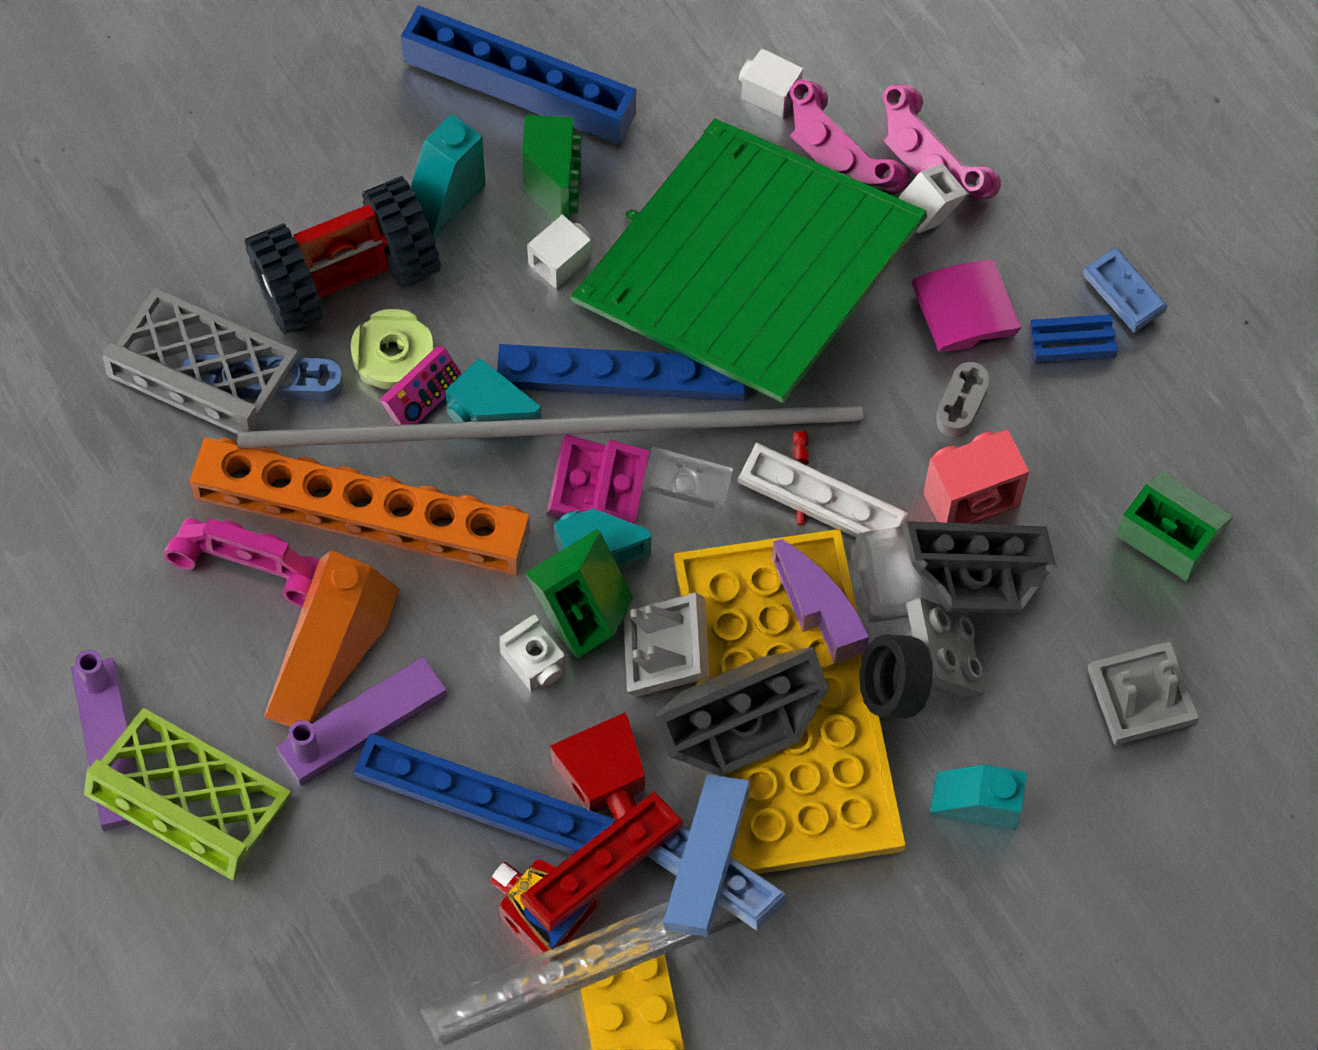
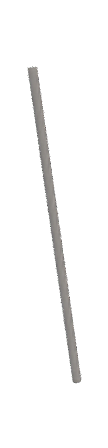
[237,405,863,449]

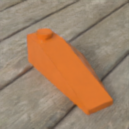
[263,550,400,728]

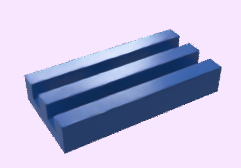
[1029,314,1118,363]

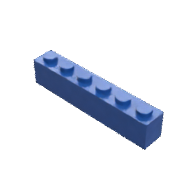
[401,5,636,145]

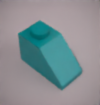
[445,357,542,422]
[554,508,652,566]
[930,764,1027,830]

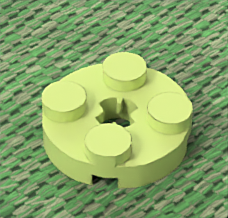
[351,309,434,390]

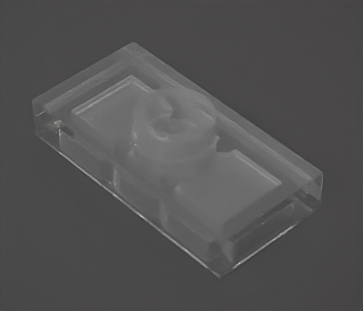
[641,447,733,511]

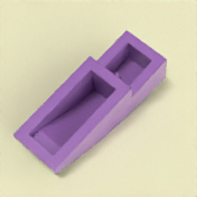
[772,539,869,664]

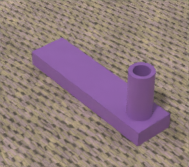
[71,650,137,831]
[276,657,447,786]

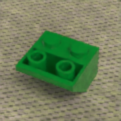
[522,115,582,221]
[1116,471,1233,582]
[525,529,633,658]

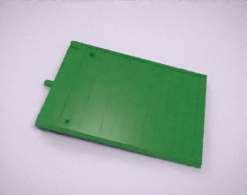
[570,118,928,403]

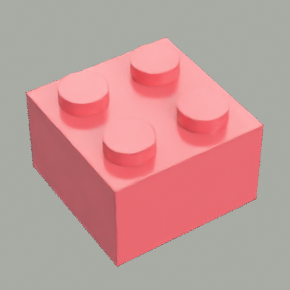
[923,429,1029,524]

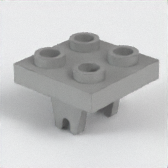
[623,592,710,697]
[903,597,984,699]
[1087,641,1199,746]

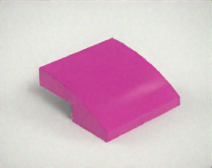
[911,259,1021,352]
[546,434,649,524]

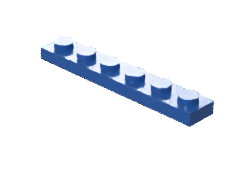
[497,344,744,401]
[353,733,614,855]

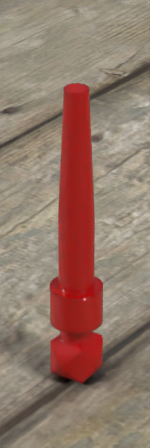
[792,431,809,526]

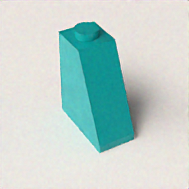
[410,113,486,238]

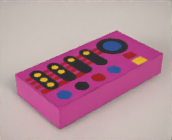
[380,346,462,425]

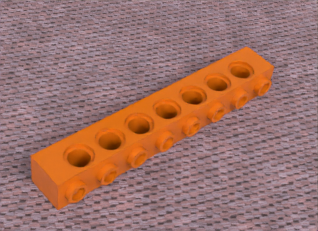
[189,437,530,576]

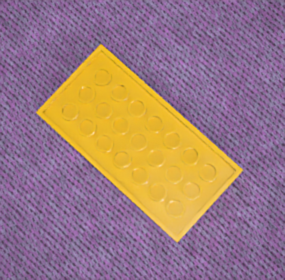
[673,529,906,874]

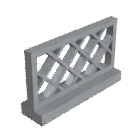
[102,287,299,434]

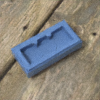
[1083,247,1167,333]

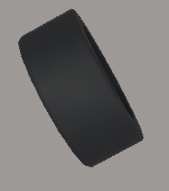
[859,634,933,718]

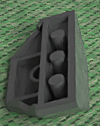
[902,521,1056,613]
[653,647,828,776]

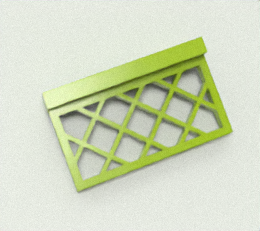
[84,707,291,880]

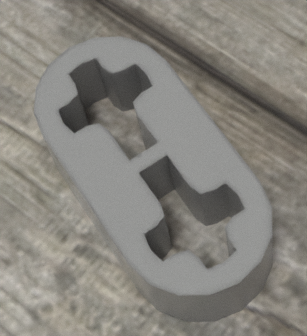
[935,361,990,437]

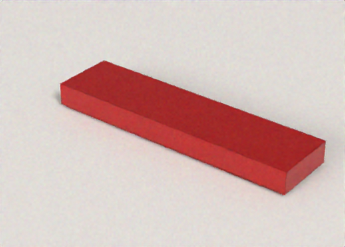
[520,791,684,933]

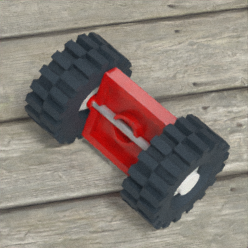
[244,176,441,334]

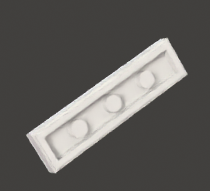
[737,442,908,553]

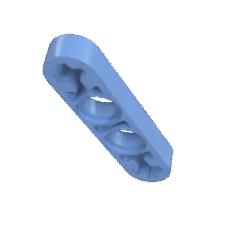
[182,354,343,401]

